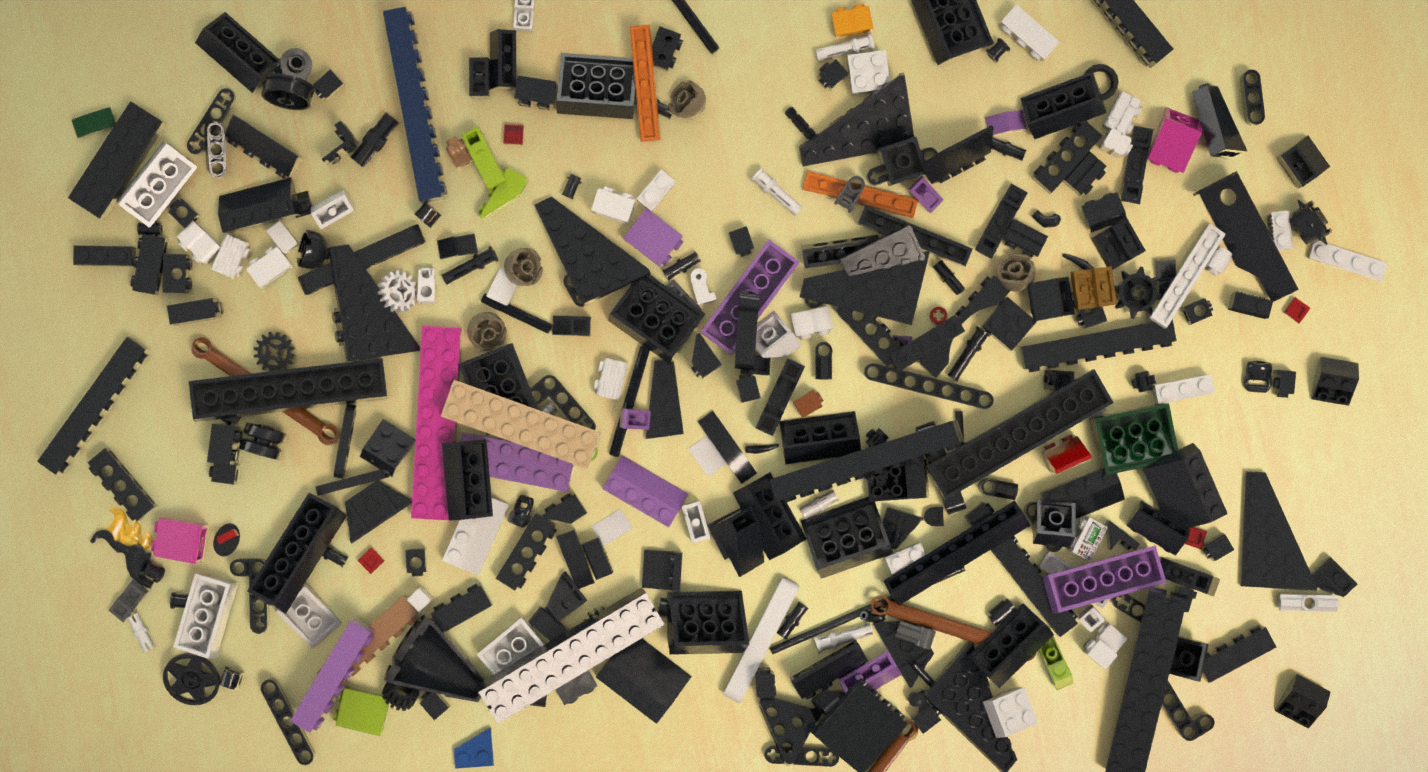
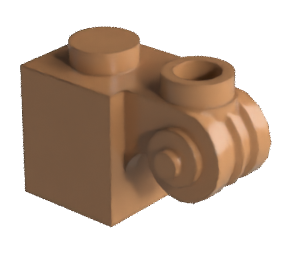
[445,136,473,170]

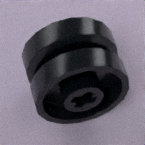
[239,422,287,460]

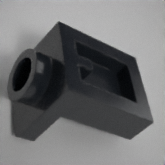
[741,355,771,375]
[1043,370,1074,390]

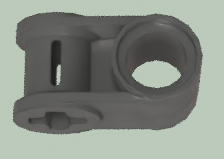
[834,176,865,213]

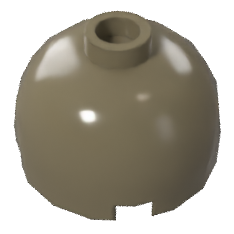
[668,80,706,119]
[504,248,543,286]
[996,253,1035,292]
[467,312,507,351]

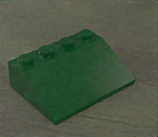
[1090,403,1178,475]

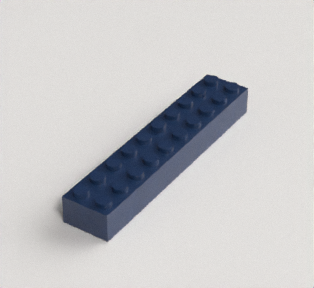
[383,7,447,204]

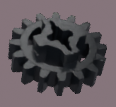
[253,332,296,371]

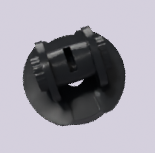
[261,48,316,110]

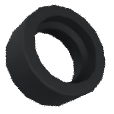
[1083,64,1119,100]

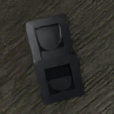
[1155,258,1176,300]

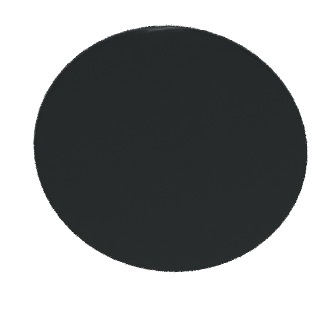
[213,523,240,556]

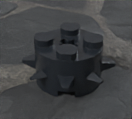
[1290,200,1332,245]
[1114,266,1163,319]

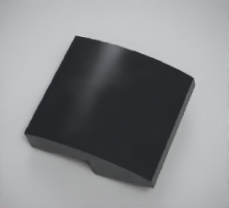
[1091,219,1146,270]

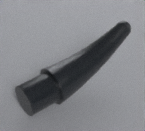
[1062,254,1094,270]
[745,443,779,454]

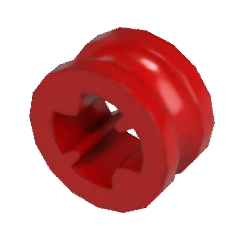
[929,307,947,324]

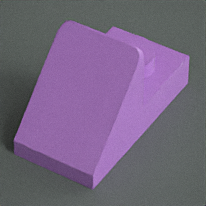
[908,176,943,214]

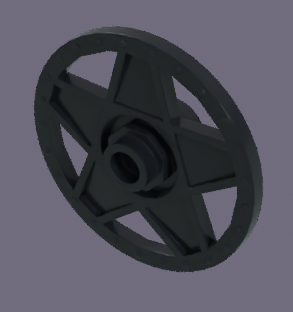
[163,653,220,705]

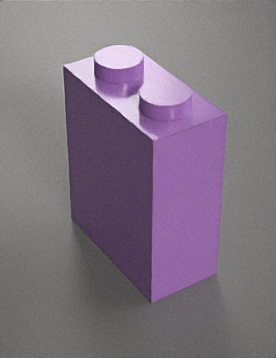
[623,208,683,267]

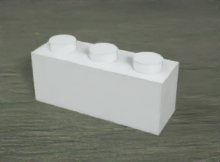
[1000,4,1059,62]
[1152,374,1215,404]

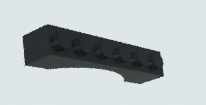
[918,275,1010,378]

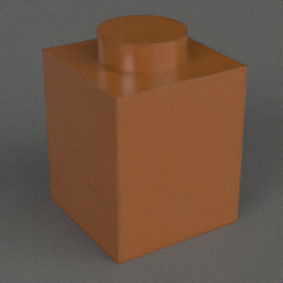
[793,390,824,418]

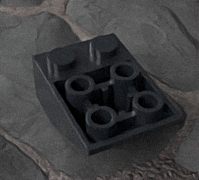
[868,459,929,502]
[713,506,765,577]

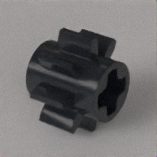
[1131,371,1156,393]
[865,428,889,447]

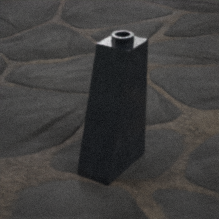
[1192,83,1247,159]

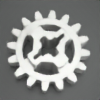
[377,270,418,313]

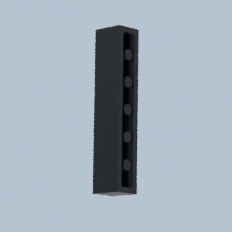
[857,205,973,267]

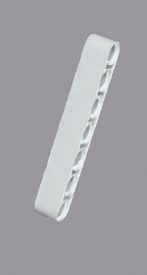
[723,577,800,704]

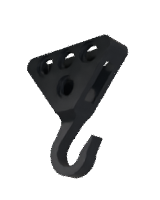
[759,690,845,766]

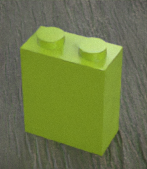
[333,686,390,736]

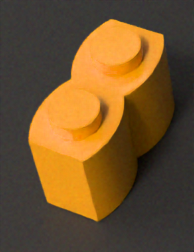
[831,4,874,38]

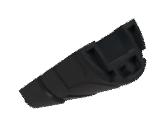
[384,615,485,702]

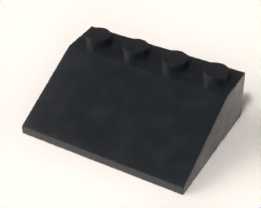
[911,0,994,65]
[557,53,636,119]
[608,275,705,364]
[459,343,539,436]
[1142,443,1228,528]
[801,497,893,579]
[667,591,750,655]
[596,638,692,724]

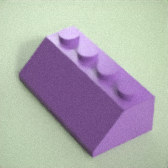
[602,455,688,527]

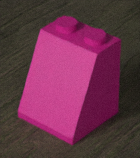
[1148,107,1202,173]
[151,517,208,564]

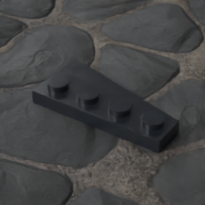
[646,360,684,439]

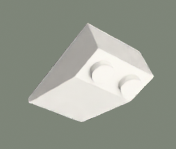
[274,583,341,648]
[477,616,545,675]

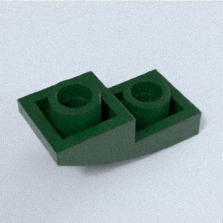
[71,107,116,139]

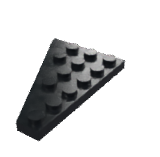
[799,72,914,166]
[534,197,651,306]
[328,244,420,362]
[799,251,930,325]
[1241,472,1317,591]
[923,641,1018,772]

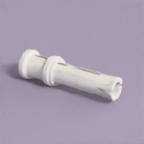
[816,32,875,61]
[751,167,803,216]
[814,623,873,654]

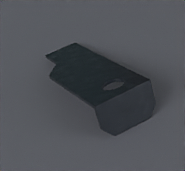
[1193,171,1299,302]

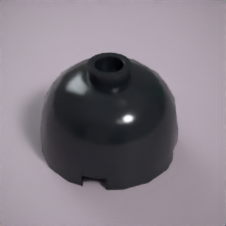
[297,230,329,269]

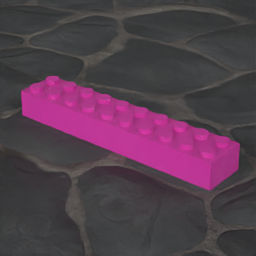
[411,326,462,520]

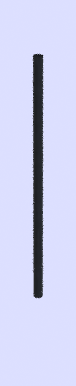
[770,566,966,655]

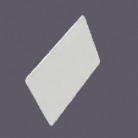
[487,267,517,306]
[689,436,726,476]
[592,509,632,546]

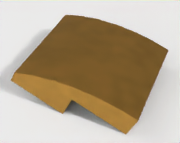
[1070,266,1117,310]

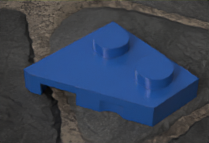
[454,728,494,769]

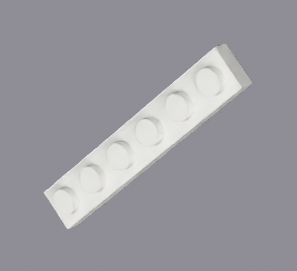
[1149,224,1225,329]

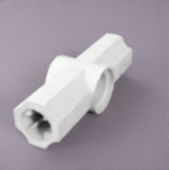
[1278,594,1339,612]

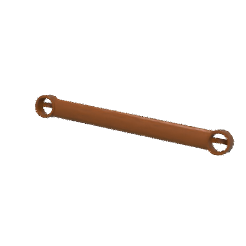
[191,337,338,445]
[871,595,1036,661]
[868,720,918,772]

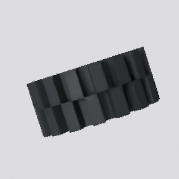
[382,682,420,711]

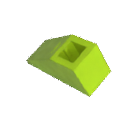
[461,126,506,190]
[478,167,529,219]
[1039,626,1074,691]

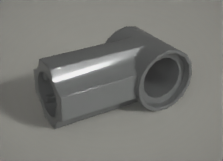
[895,621,937,650]

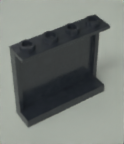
[806,675,908,772]

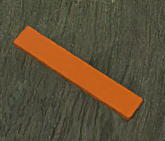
[630,24,661,142]
[802,171,918,218]

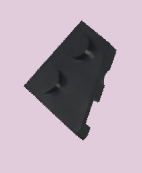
[879,507,924,549]

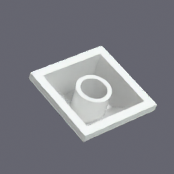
[756,311,801,358]

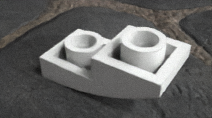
[513,0,535,32]

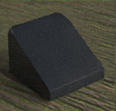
[296,191,313,218]

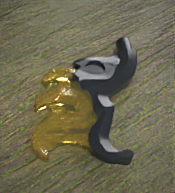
[90,508,154,589]

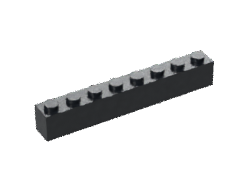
[1019,319,1177,373]
[37,336,149,475]
[883,500,1031,605]
[964,502,1078,637]

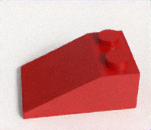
[1041,434,1092,474]

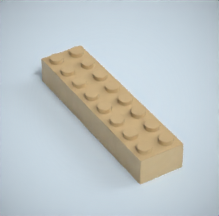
[441,380,601,469]

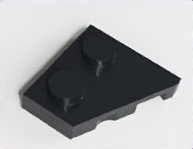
[1311,556,1358,597]
[545,571,587,623]

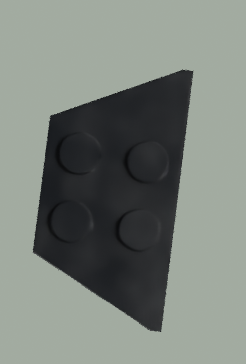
[345,480,412,544]
[873,620,934,688]

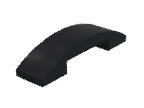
[1121,126,1154,205]
[975,183,1028,259]
[698,411,757,484]

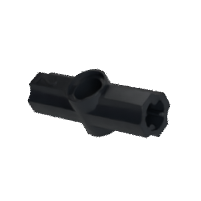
[350,113,399,168]

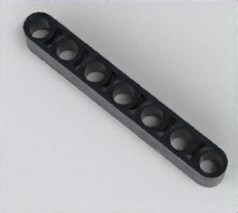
[298,224,426,295]
[864,363,994,409]

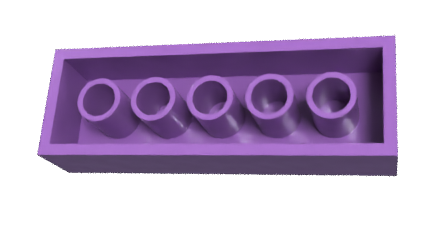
[700,240,800,355]
[460,432,574,492]
[1042,545,1167,614]
[290,618,375,733]

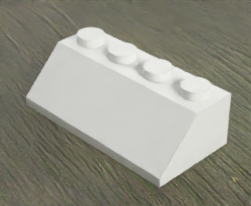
[117,141,197,227]
[442,497,510,575]
[173,573,238,659]

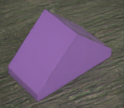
[985,110,1027,135]
[619,408,651,430]

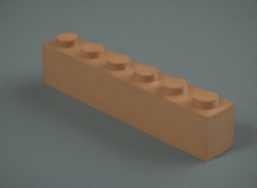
[317,595,419,685]

